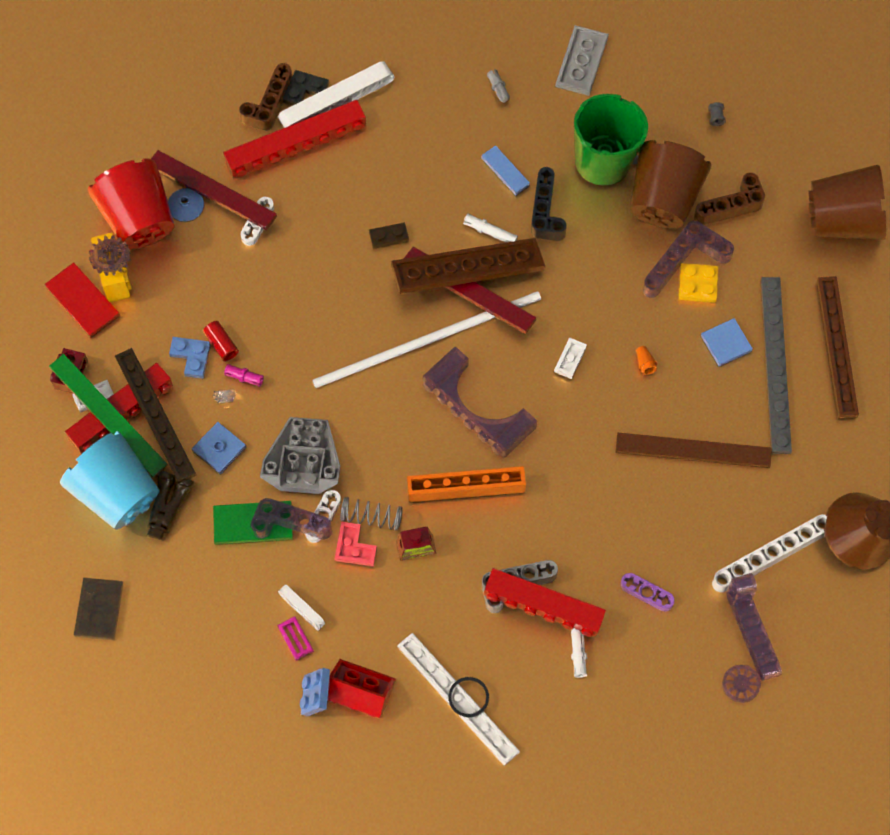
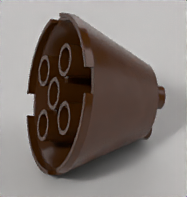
[824,492,890,570]

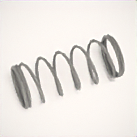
[340,497,403,531]

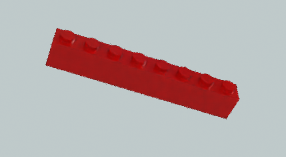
[223,100,366,178]

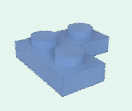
[169,337,211,379]

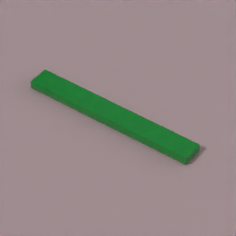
[49,354,168,478]

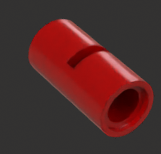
[203,321,239,362]

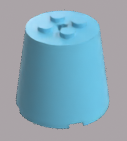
[60,431,160,530]

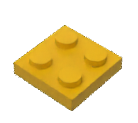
[678,263,718,303]

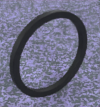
[448,677,489,717]

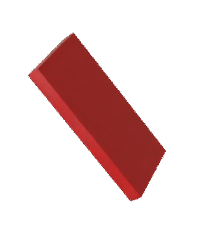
[44,262,120,338]

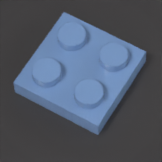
[300,668,330,716]

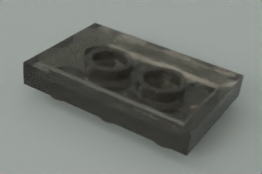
[74,578,124,640]

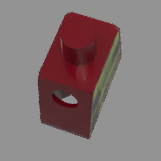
[396,527,436,561]

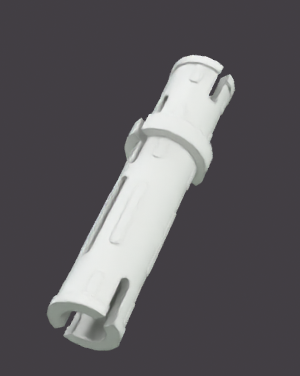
[463,213,518,243]
[571,628,587,678]

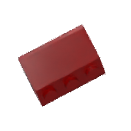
[327,659,396,718]

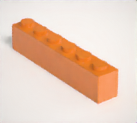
[407,466,526,502]

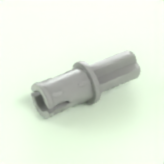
[487,69,510,103]

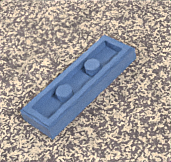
[481,145,530,196]

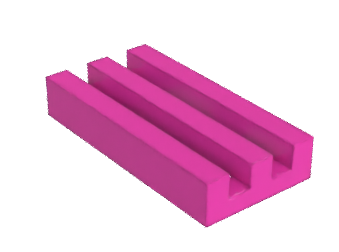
[277,616,314,661]

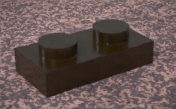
[369,222,409,249]

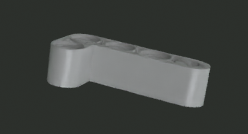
[482,560,558,613]

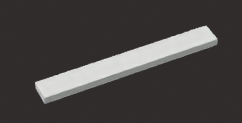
[397,633,520,766]

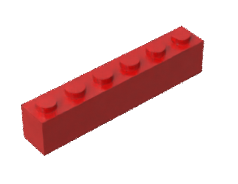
[65,362,173,454]
[483,568,606,637]

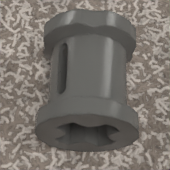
[708,102,726,126]

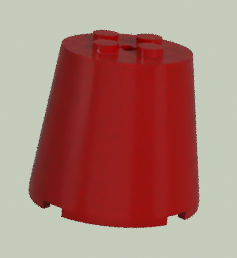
[88,158,175,250]

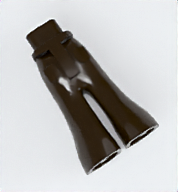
[147,471,194,540]

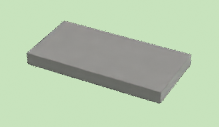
[555,25,609,96]

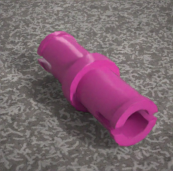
[224,364,264,387]

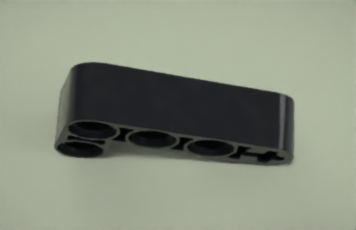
[531,167,567,241]

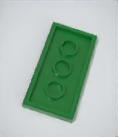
[213,501,293,545]

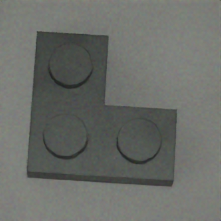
[283,70,329,106]

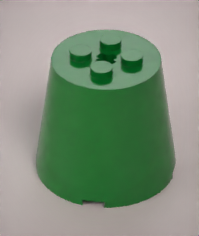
[574,94,648,185]

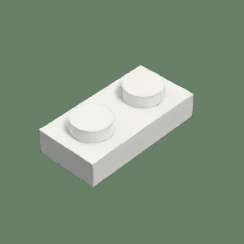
[554,338,587,379]

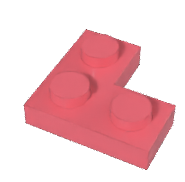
[335,522,377,567]

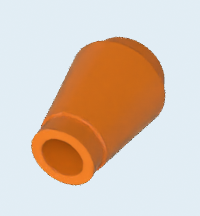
[636,346,657,375]

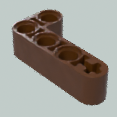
[239,63,292,130]
[694,173,765,225]

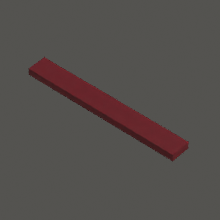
[151,150,277,230]
[403,246,536,334]

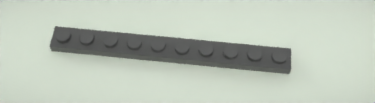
[760,277,792,454]

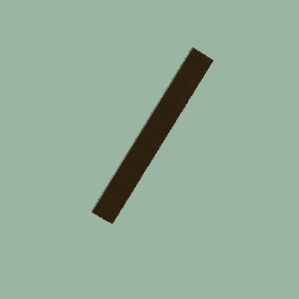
[115,348,196,484]

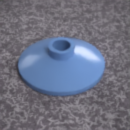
[168,188,204,222]

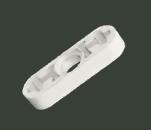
[241,197,274,246]
[305,490,341,543]
[278,585,326,631]

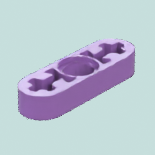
[620,573,674,612]

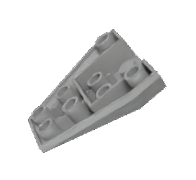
[260,417,340,494]

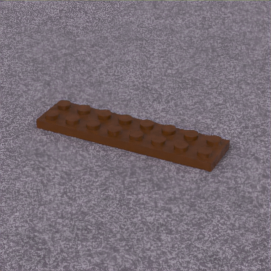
[391,238,545,294]

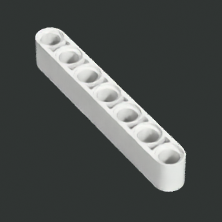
[278,61,394,128]
[712,514,827,592]

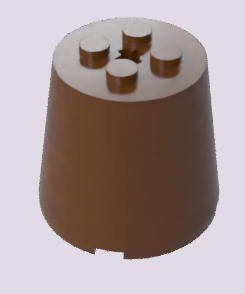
[630,140,712,229]
[808,165,886,240]

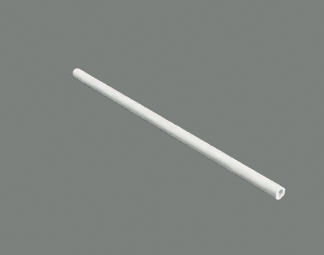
[312,291,541,388]

